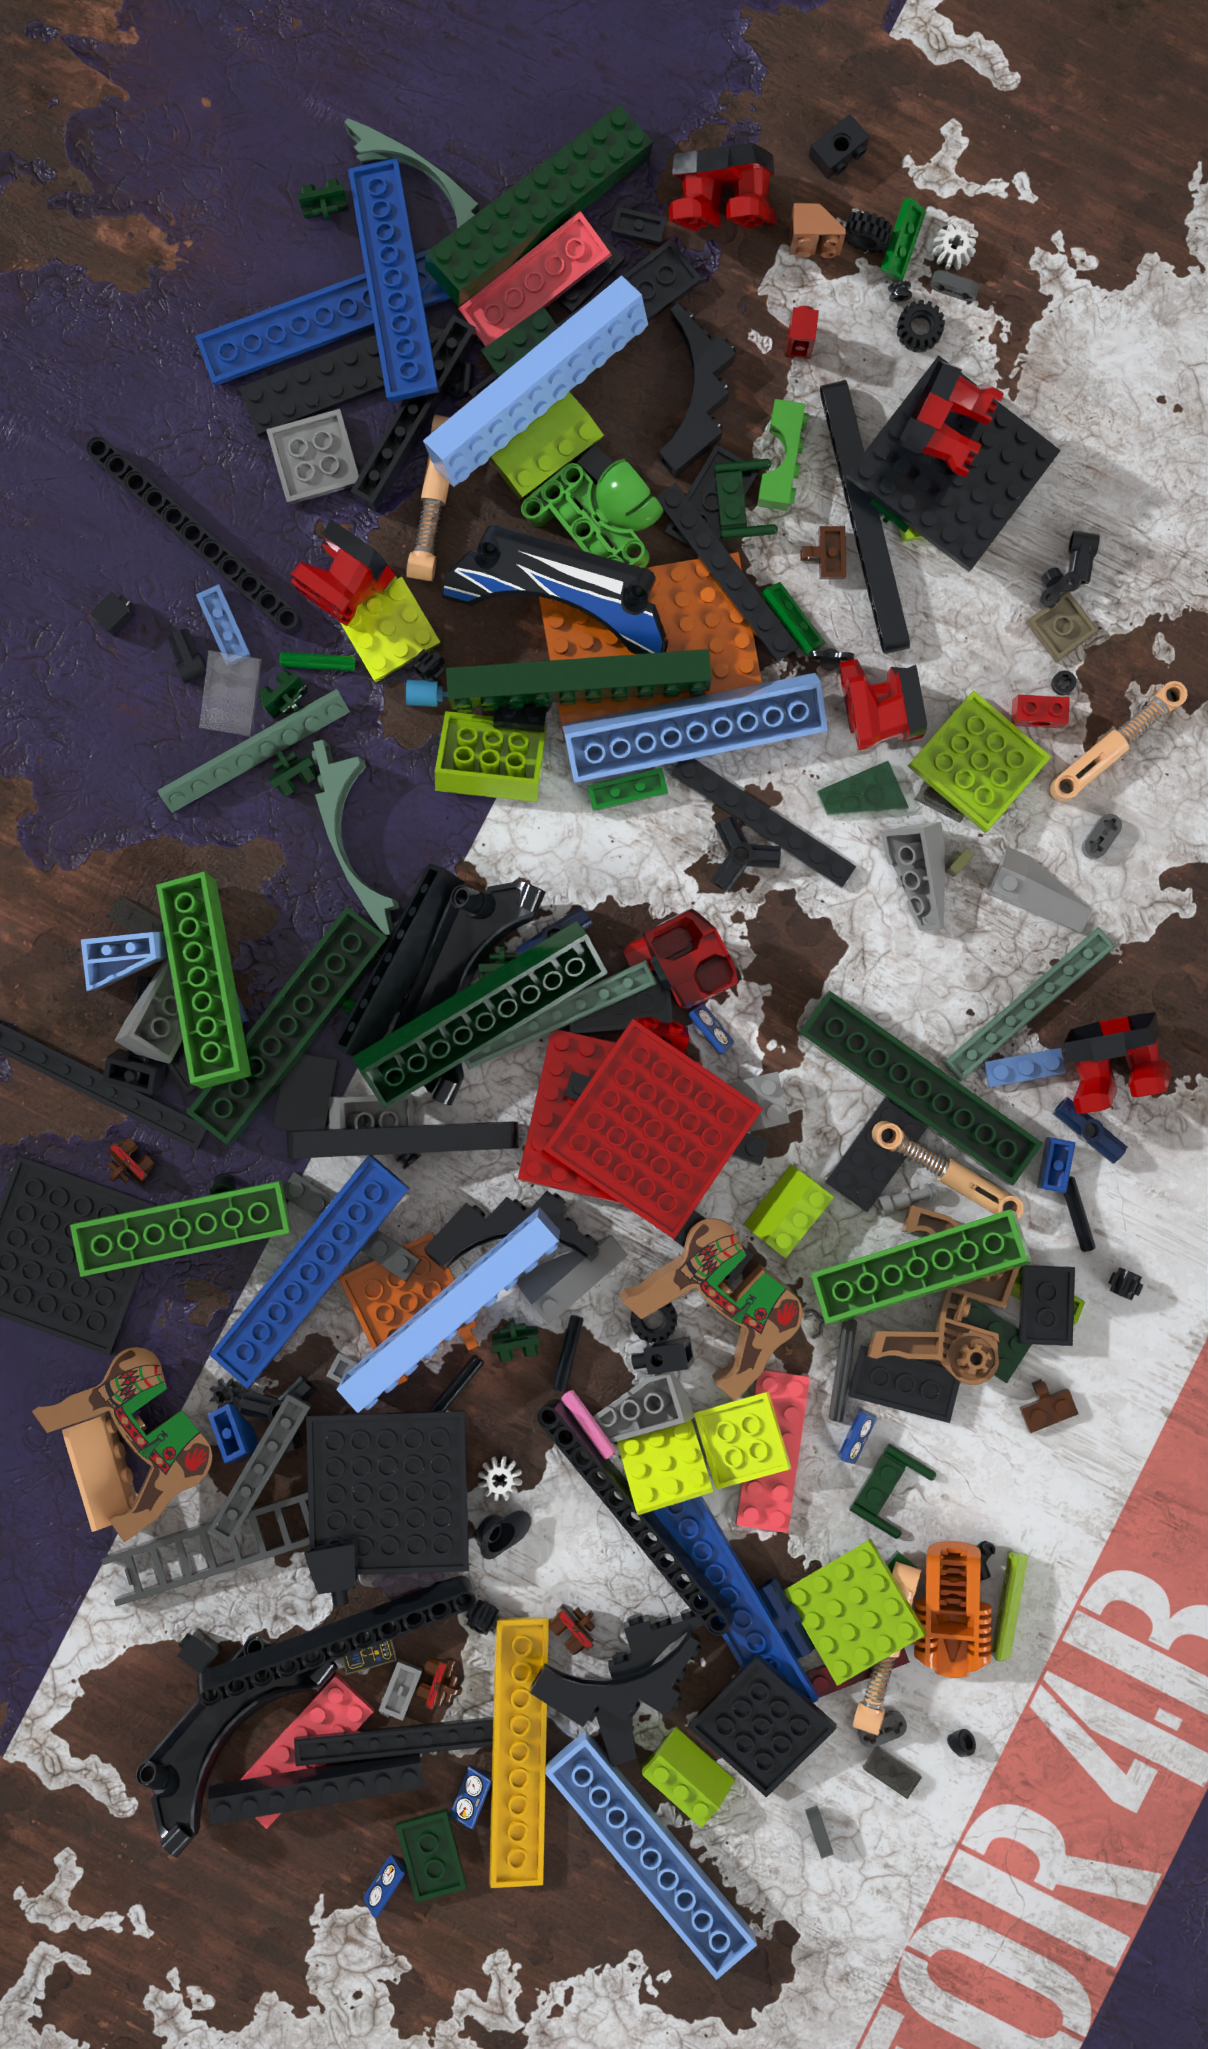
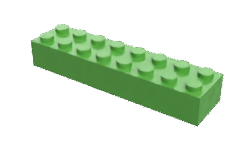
[156,871,251,1089]
[70,1180,292,1277]
[810,1209,1032,1325]

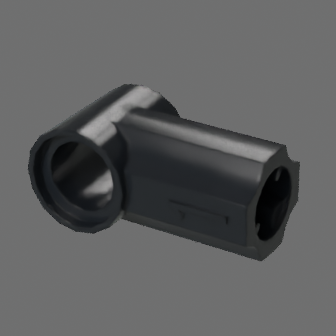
[1068,531,1100,585]
[167,629,209,684]

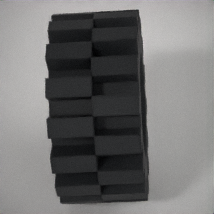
[844,211,893,253]
[896,300,945,352]
[630,1302,677,1343]

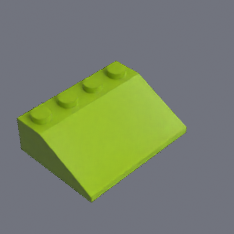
[489,392,604,501]
[435,711,547,802]

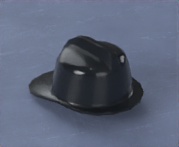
[473,1510,531,1560]

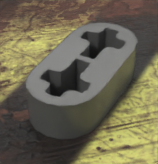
[930,270,980,302]
[1082,814,1122,859]
[858,1710,907,1748]
[805,1805,834,1859]

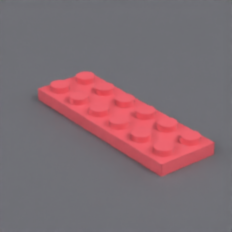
[458,211,612,347]
[736,1369,810,1533]
[240,1673,374,1829]

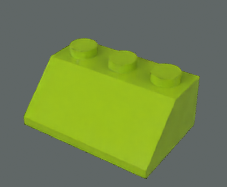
[743,1164,834,1259]
[642,1726,735,1829]

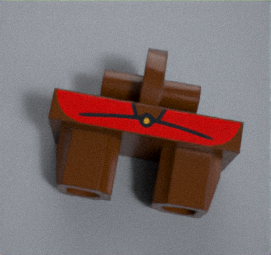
[107,1137,155,1186]
[549,1604,595,1655]
[416,1658,463,1710]

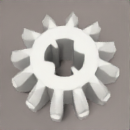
[932,224,976,270]
[478,1456,522,1501]

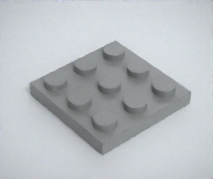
[266,409,359,505]

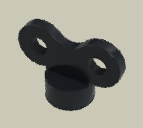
[1040,568,1081,608]
[809,648,854,671]

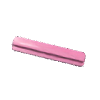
[561,1390,616,1460]

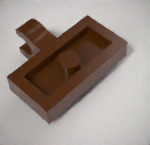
[800,526,847,579]
[1019,1379,1079,1433]

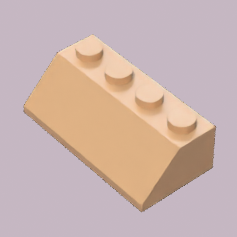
[62,1412,138,1532]

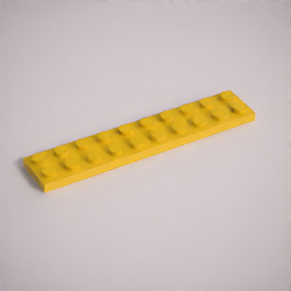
[489,1617,549,1888]

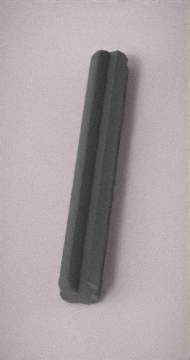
[828,1319,857,1422]

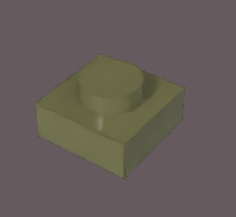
[946,849,975,877]

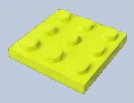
[340,577,441,683]
[694,1391,791,1490]
[617,1419,714,1515]

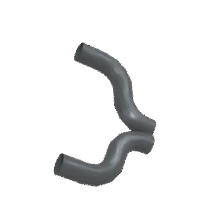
[805,1309,825,1339]

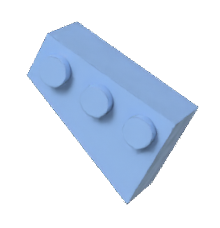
[81,931,168,991]

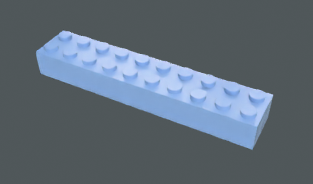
[423,275,648,487]
[562,673,828,783]
[336,1207,560,1413]
[545,1730,757,1980]

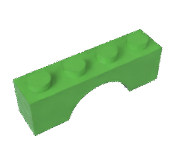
[757,399,809,511]

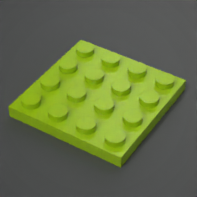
[908,690,1051,833]
[784,1539,927,1686]

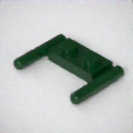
[715,458,778,540]
[849,1443,937,1539]

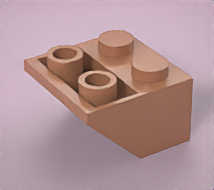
[789,203,846,258]

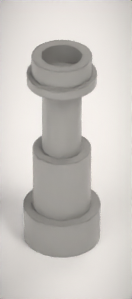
[878,1183,938,1217]

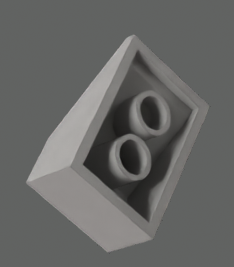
[727,1072,790,1132]
[329,1094,414,1129]

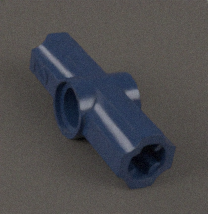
[516,906,593,955]
[1052,1097,1128,1164]
[756,1578,815,1659]

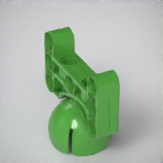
[521,459,664,568]

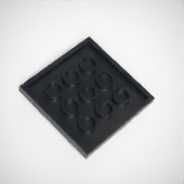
[688,1653,837,1798]

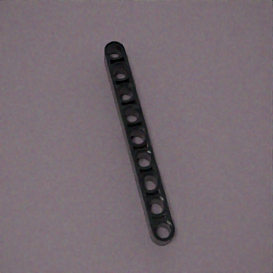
[286,1121,519,1158]

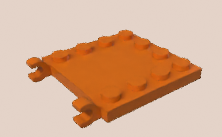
[338,1232,479,1385]

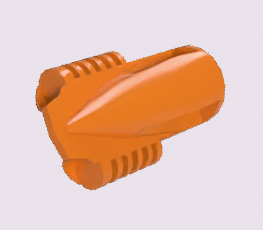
[914,1541,992,1678]

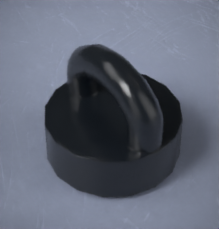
[210,1174,236,1195]
[947,1729,976,1757]

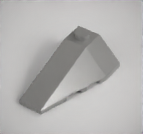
[881,822,945,931]
[987,846,1092,934]
[115,957,182,1064]
[516,1235,628,1325]
[593,1372,694,1443]

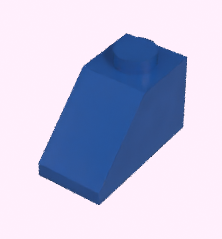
[208,1404,259,1463]

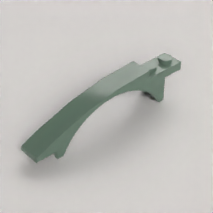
[344,118,479,228]
[312,740,400,937]

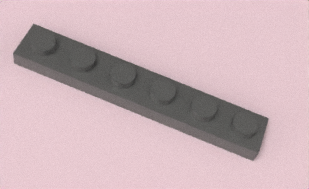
[283,1172,421,1281]
[208,1392,311,1544]

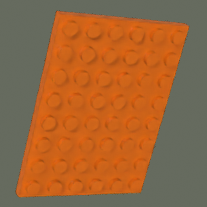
[539,552,762,738]

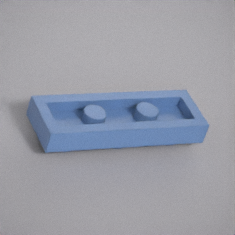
[196,584,251,666]
[983,1048,1066,1087]

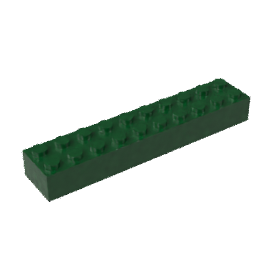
[425,104,653,306]
[446,649,711,713]
[186,906,389,1145]
[352,921,608,1109]
[797,991,1043,1186]

